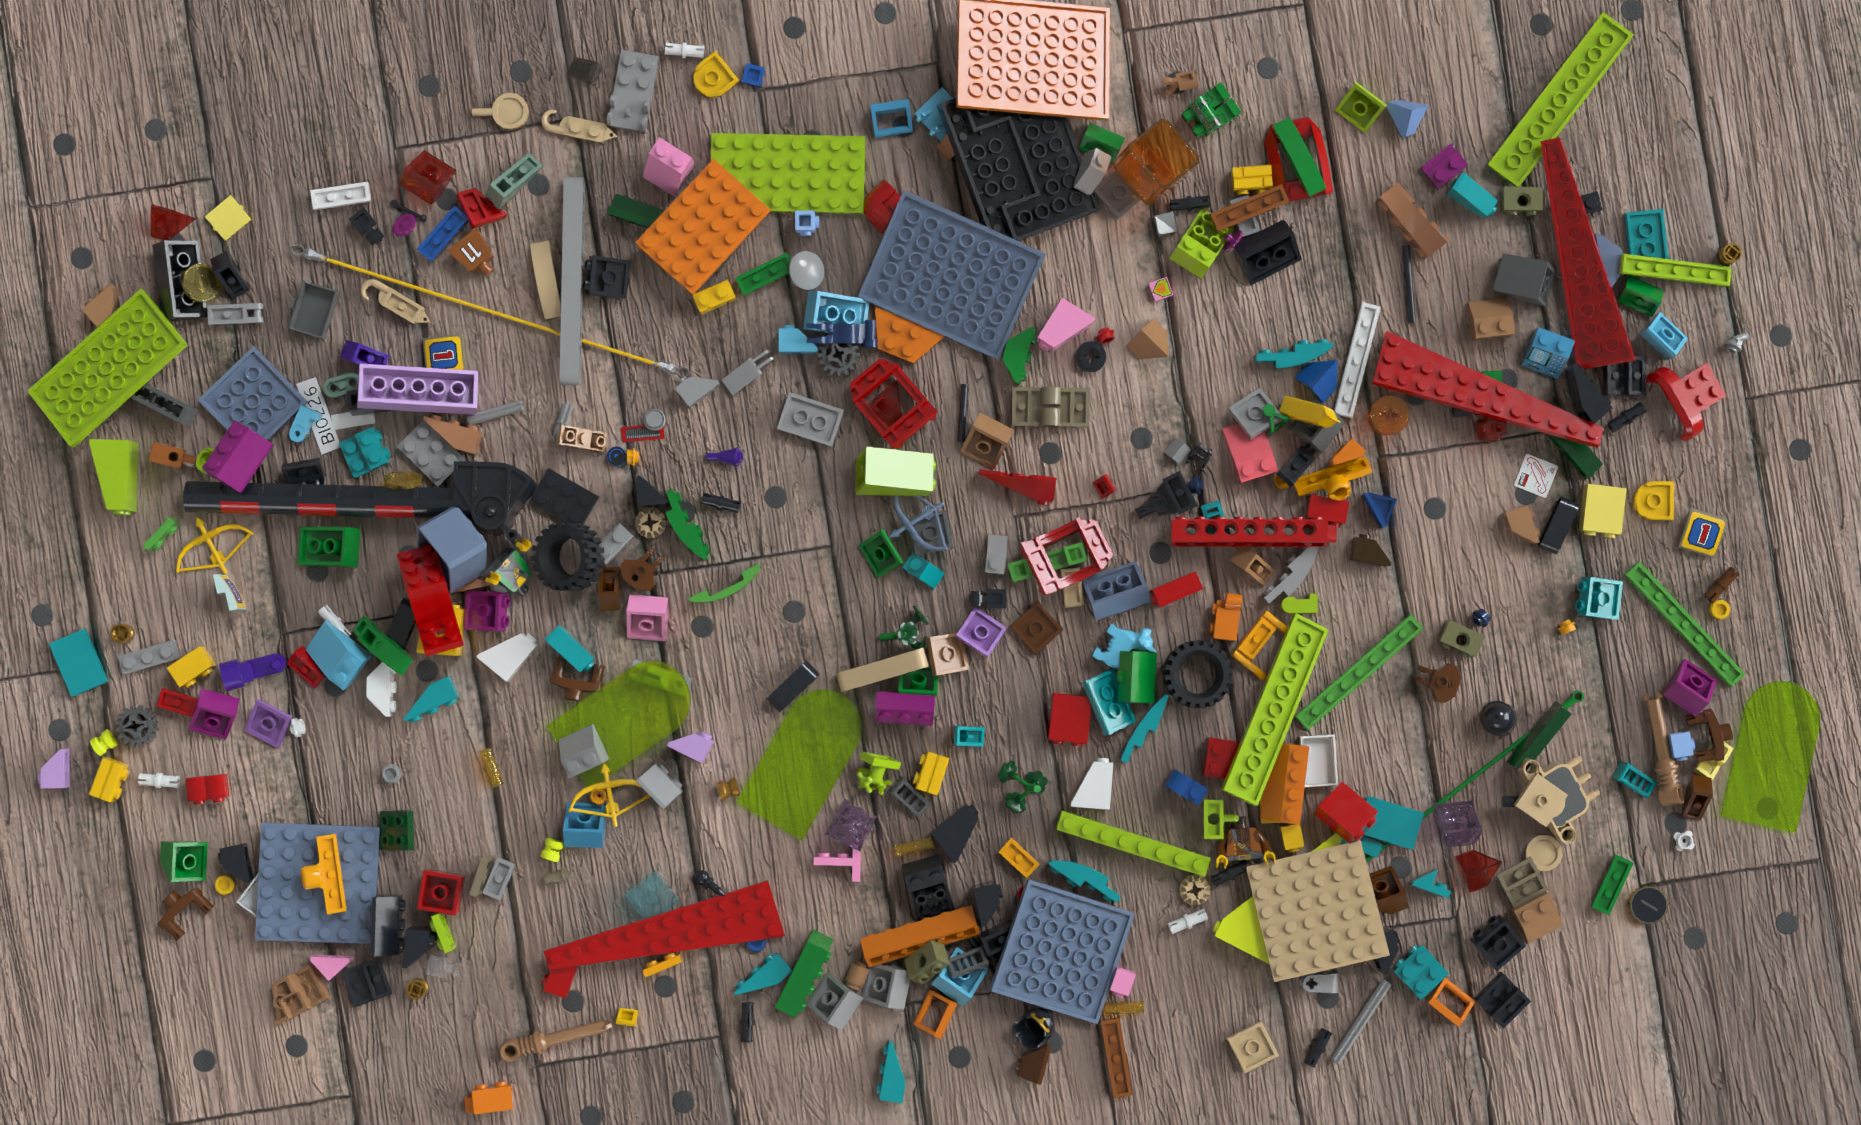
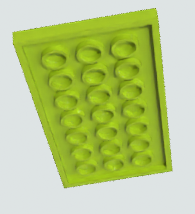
[711,133,865,214]
[27,288,188,448]

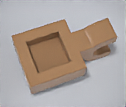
[1163,70,1198,95]

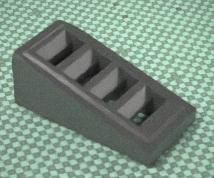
[888,777,931,818]
[948,946,989,979]

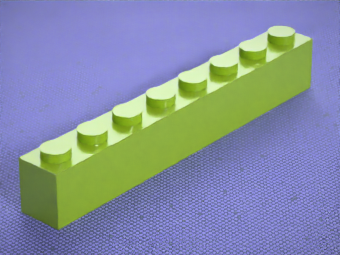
[1056,810,1211,877]

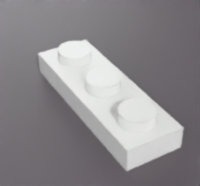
[310,182,372,210]

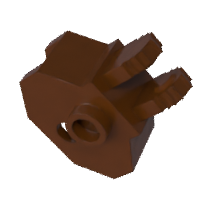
[620,547,665,591]
[1414,664,1461,703]

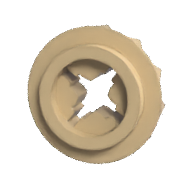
[635,507,666,538]
[1179,874,1210,905]

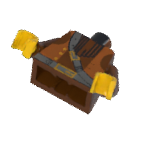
[1215,816,1276,869]

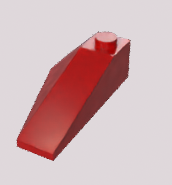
[978,469,1057,506]

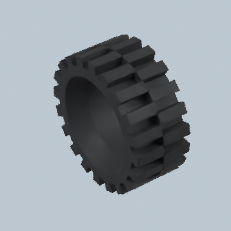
[531,523,605,591]
[1163,640,1233,709]

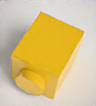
[1278,824,1304,853]

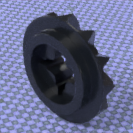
[1075,341,1106,373]

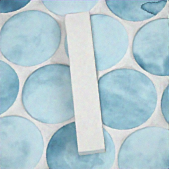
[1334,302,1381,419]

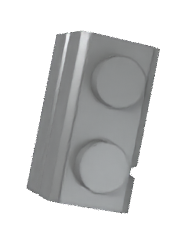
[598,523,635,565]

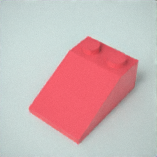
[1222,424,1278,484]

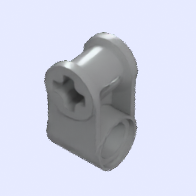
[1299,972,1338,993]

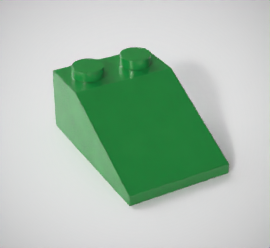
[297,527,361,568]

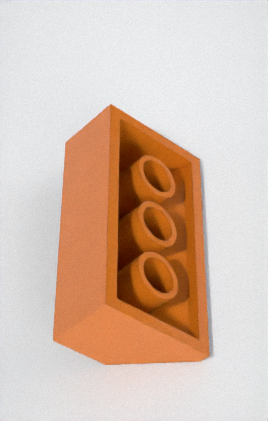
[1260,743,1309,825]

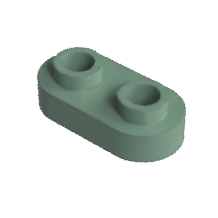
[323,373,358,398]

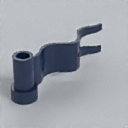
[806,320,878,347]

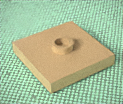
[1514,773,1568,827]
[1227,1020,1279,1073]

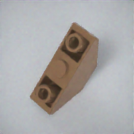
[557,425,607,452]

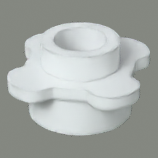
[290,718,306,738]
[1673,830,1695,851]

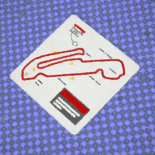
[1514,454,1558,498]

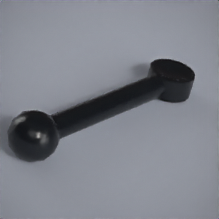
[390,200,427,222]

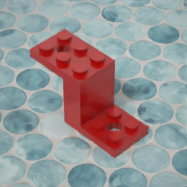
[396,544,464,657]

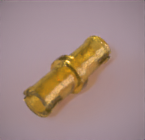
[479,747,504,788]
[894,836,934,858]
[1104,1000,1144,1016]

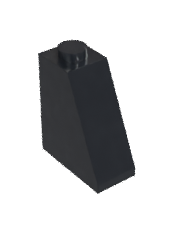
[930,803,979,863]

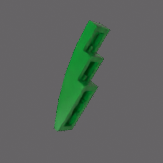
[1272,117,1326,197]

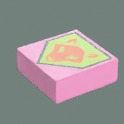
[1148,277,1173,302]

